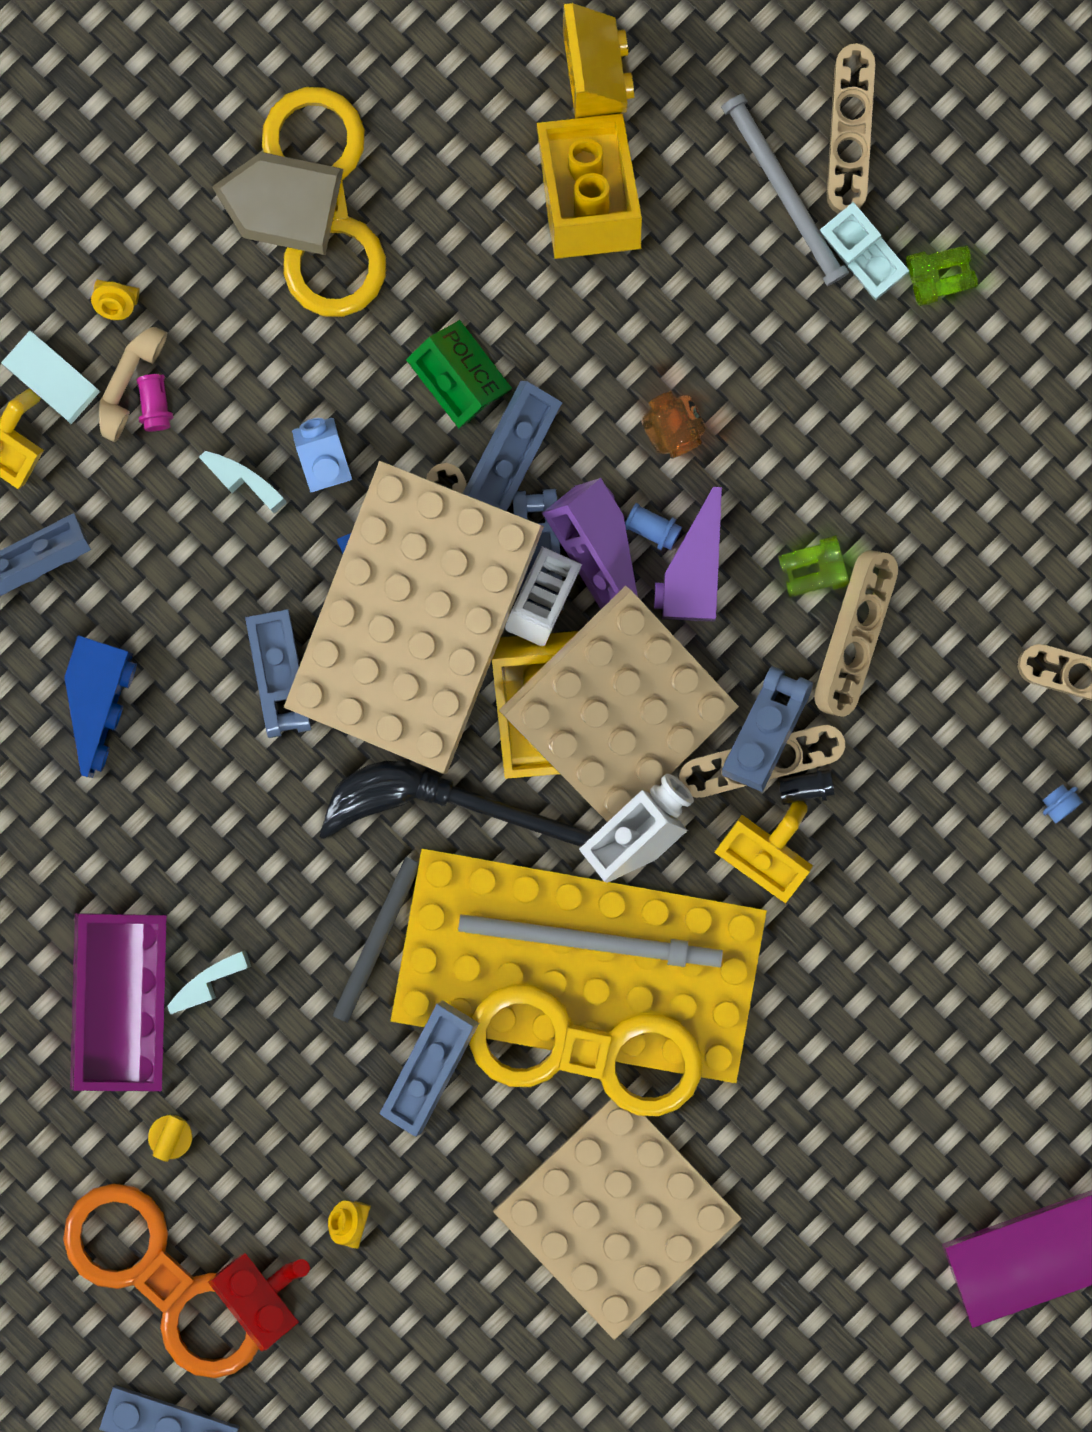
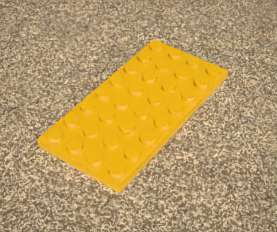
[391,849,767,1083]

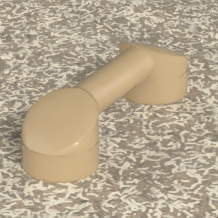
[99,327,167,442]

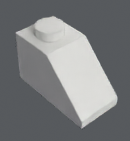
[579,790,688,883]

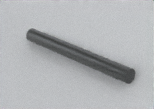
[332,857,419,1023]

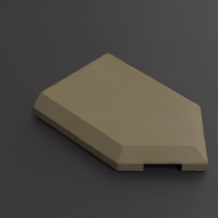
[212,152,343,255]

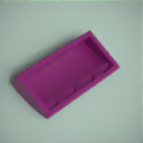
[70,913,167,1091]
[942,1190,1092,1328]

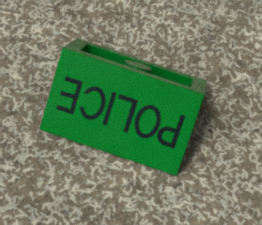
[406,320,512,429]

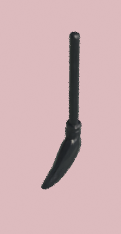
[319,761,595,847]

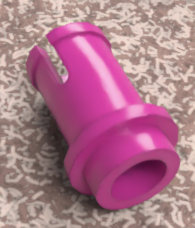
[136,374,174,432]

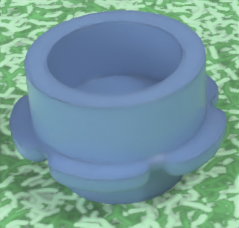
[1043,785,1083,824]

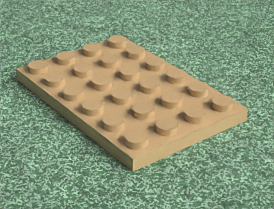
[284,461,544,774]

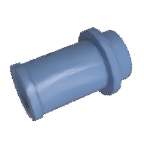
[625,503,682,550]

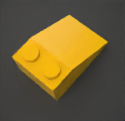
[563,3,635,119]
[537,113,642,259]
[492,631,579,779]

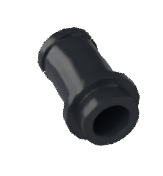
[778,767,835,805]

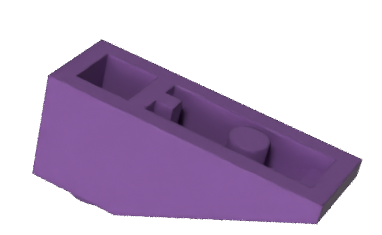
[542,478,638,609]
[654,487,722,622]

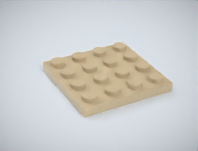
[499,586,739,822]
[493,1099,742,1340]

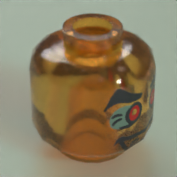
[641,390,706,459]

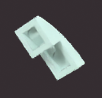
[820,202,909,301]
[1,331,100,424]
[199,451,287,514]
[167,950,251,1014]

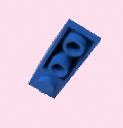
[64,636,137,778]

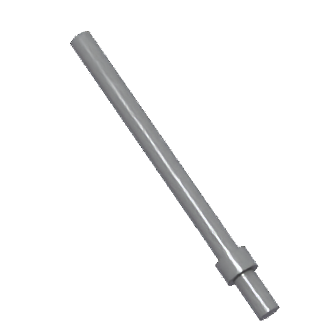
[458,914,723,968]

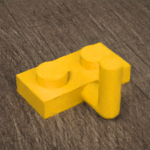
[0,388,44,489]
[714,801,813,904]

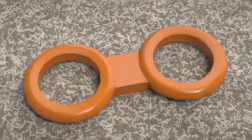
[63,1183,259,1378]

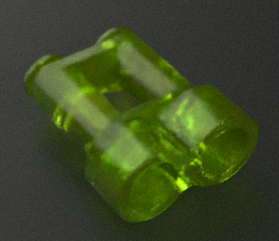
[906,245,978,306]
[778,535,849,597]

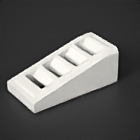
[505,546,582,646]

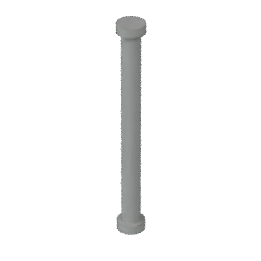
[721,93,849,286]

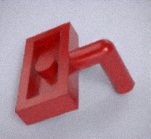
[208,1253,310,1351]

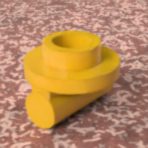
[91,279,140,320]
[148,1114,193,1162]
[328,1201,371,1249]

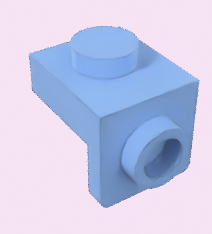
[292,418,352,492]

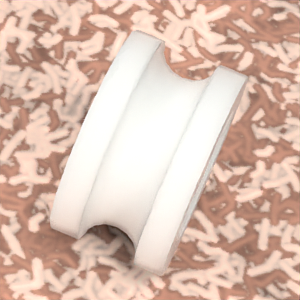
[650,774,694,818]

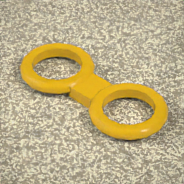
[262,87,386,317]
[469,985,702,1116]

